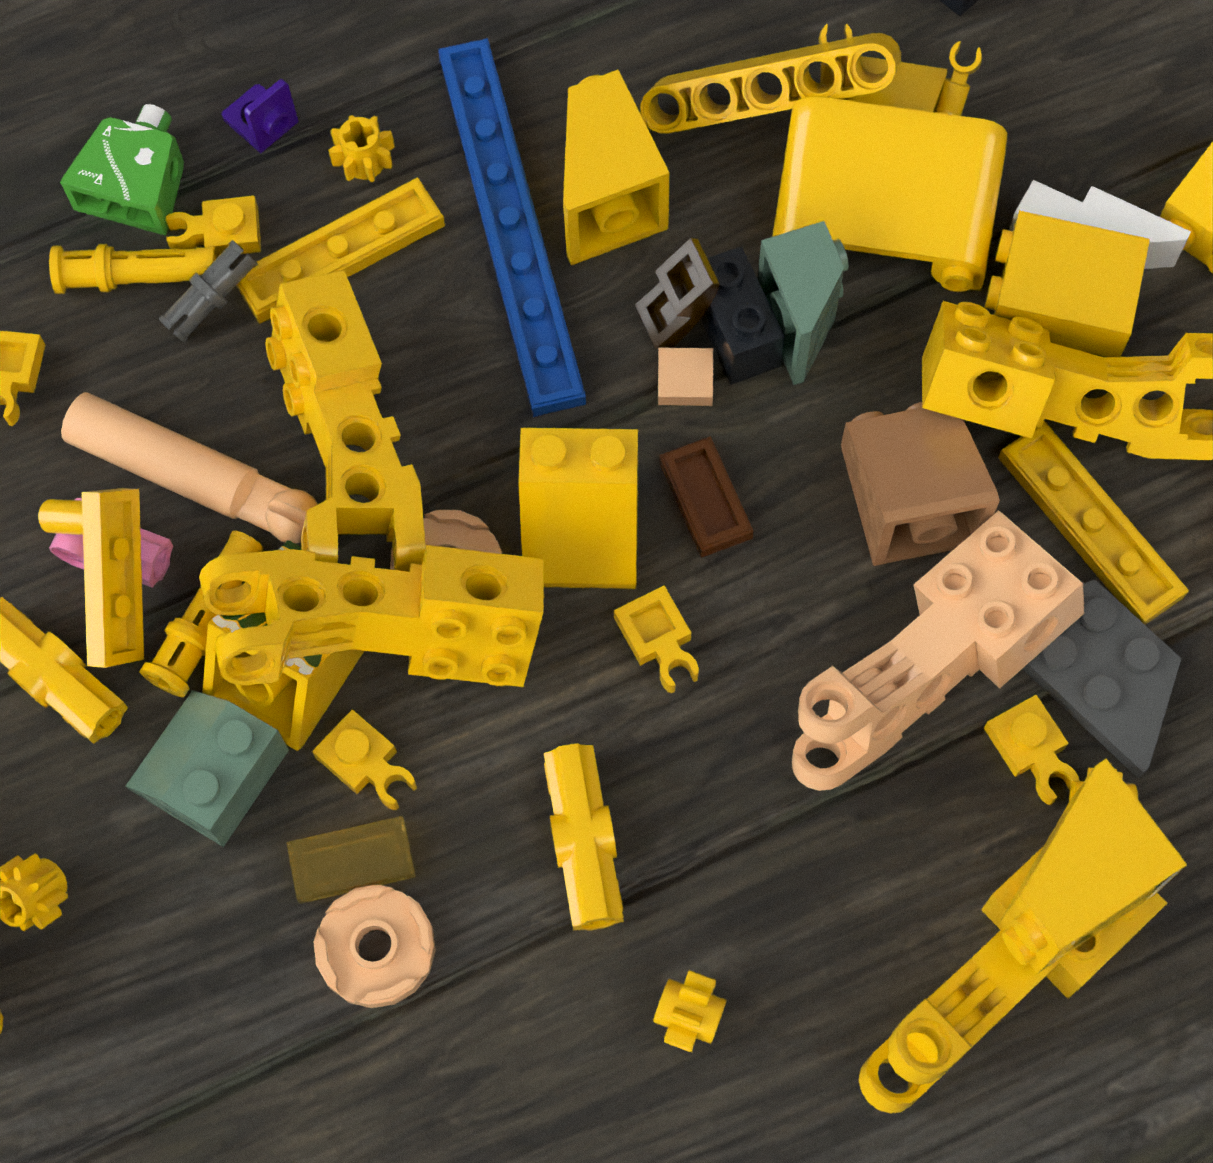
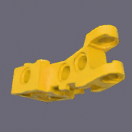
[265,270,425,572]
[922,301,1213,460]
[199,545,543,687]
[859,846,1167,1113]

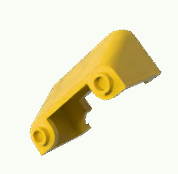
[772,96,1007,292]

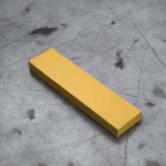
[236,177,445,324]
[998,421,1189,625]

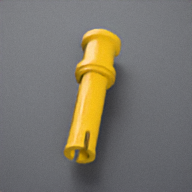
[49,244,217,294]
[139,531,263,697]

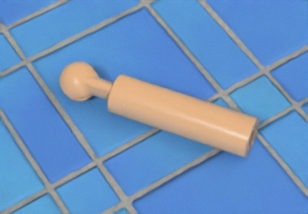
[61,392,318,544]

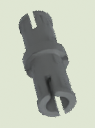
[158,240,258,342]

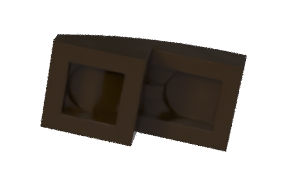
[635,238,720,350]

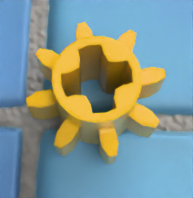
[329,115,395,182]
[0,853,68,931]
[653,970,727,1052]

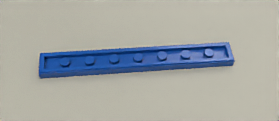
[438,38,586,417]

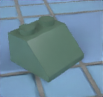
[757,221,849,385]
[126,690,289,847]

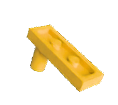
[38,488,144,668]

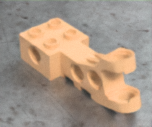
[792,510,1084,791]

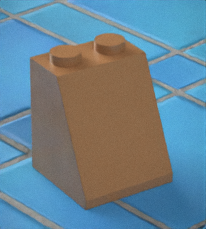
[841,402,1000,566]

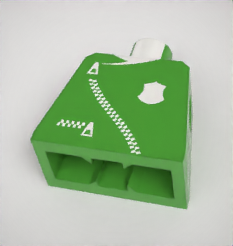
[60,104,184,236]

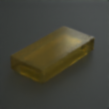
[287,816,416,904]

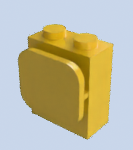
[984,210,1150,357]

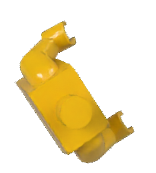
[818,24,982,116]

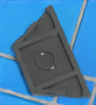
[1023,580,1181,779]

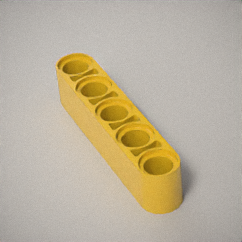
[640,33,901,133]

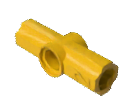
[0,597,128,744]
[544,743,624,931]

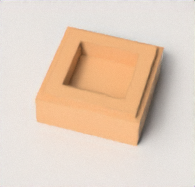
[658,348,713,406]

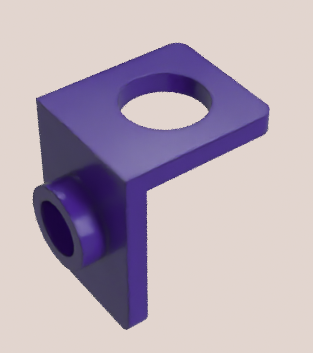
[222,79,299,154]

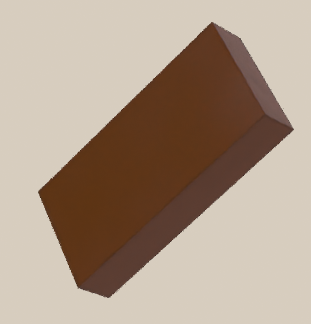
[659,436,754,558]

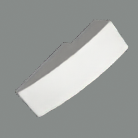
[1009,180,1191,269]

